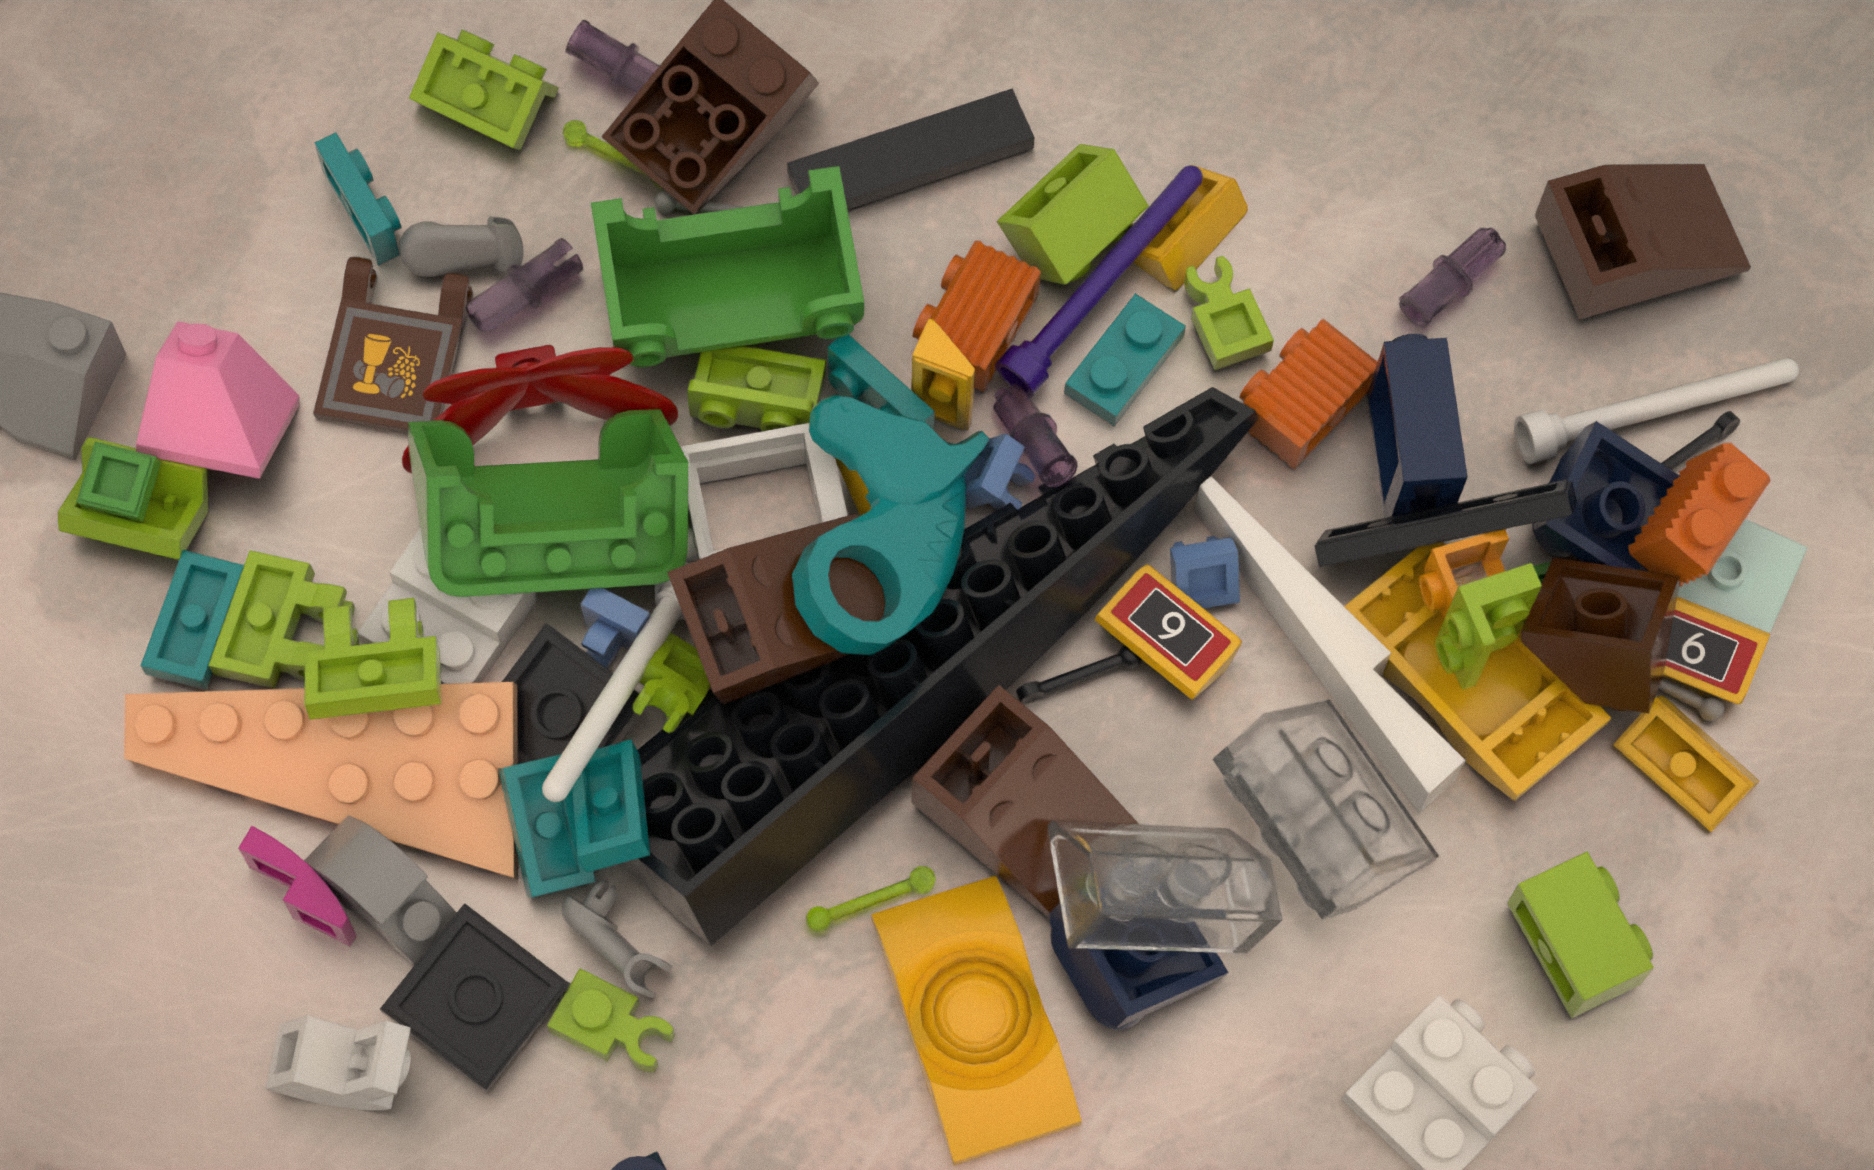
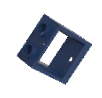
[1367,334,1468,518]

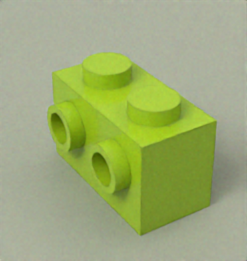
[996,144,1149,285]
[1507,851,1654,1019]

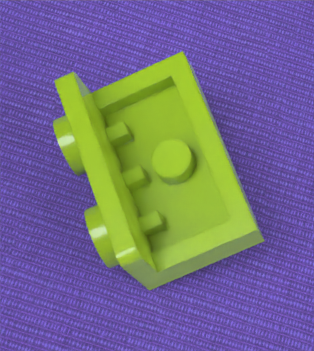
[687,346,826,431]
[57,437,208,560]

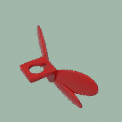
[402,345,678,473]

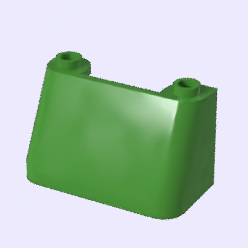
[591,166,864,367]
[408,409,689,597]

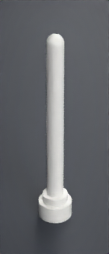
[1514,358,1799,464]
[542,562,689,802]

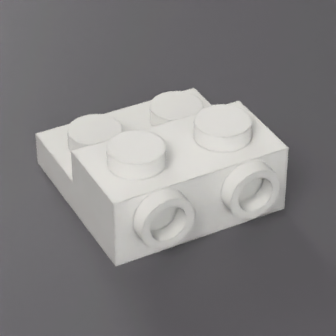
[358,528,537,684]
[1342,995,1539,1170]

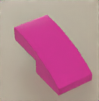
[238,826,357,947]

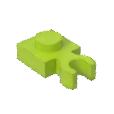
[1184,256,1274,370]
[633,632,710,733]
[547,968,675,1072]

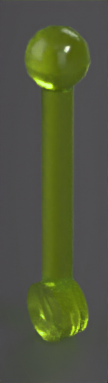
[563,120,663,189]
[806,866,936,932]

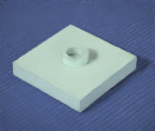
[1678,519,1808,633]

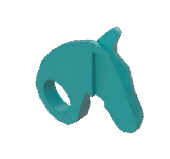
[792,395,990,655]

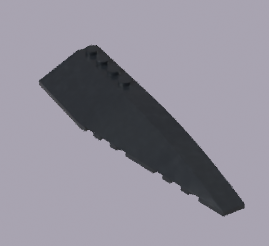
[624,387,1258,946]

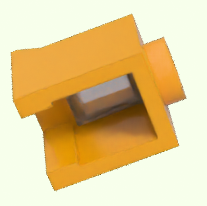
[1419,529,1509,619]

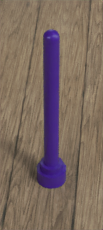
[995,165,1203,397]

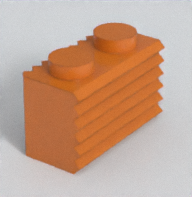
[912,241,1041,392]
[1239,319,1378,469]
[1628,443,1771,587]

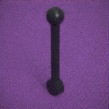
[1661,411,1740,470]
[1016,645,1142,704]

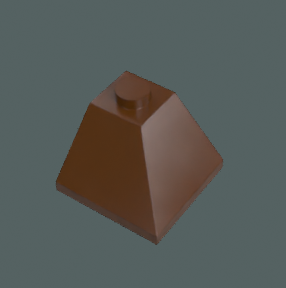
[1521,557,1680,714]

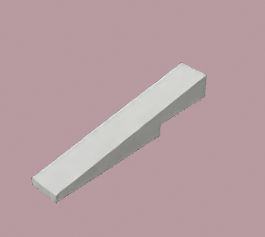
[1194,476,1466,814]

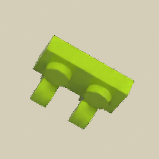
[208,550,355,689]
[304,598,441,720]

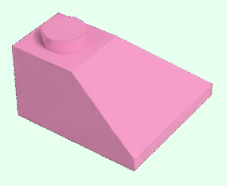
[136,321,299,479]

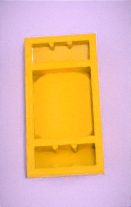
[1344,542,1611,801]
[871,875,1082,1166]

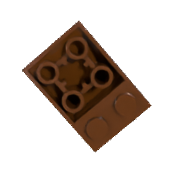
[601,0,819,215]
[1535,164,1751,320]
[667,513,885,704]
[911,685,1145,919]

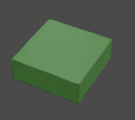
[76,442,161,522]

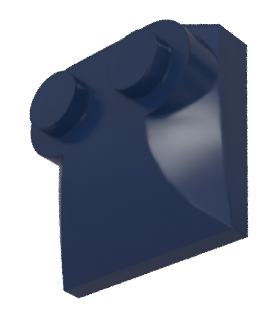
[1532,421,1680,572]
[1049,861,1229,1030]

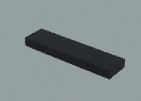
[787,88,1035,210]
[1314,479,1577,567]

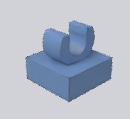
[965,434,1035,511]
[1170,536,1240,609]
[580,588,650,669]

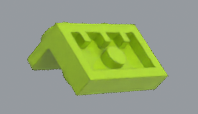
[409,29,559,150]
[1435,563,1542,689]

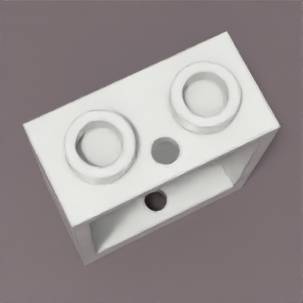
[681,423,848,563]

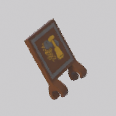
[313,257,473,433]

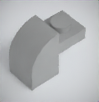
[304,815,457,965]

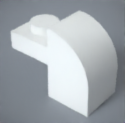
[265,1015,411,1111]

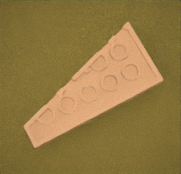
[124,682,518,880]

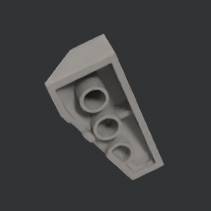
[0,293,126,460]

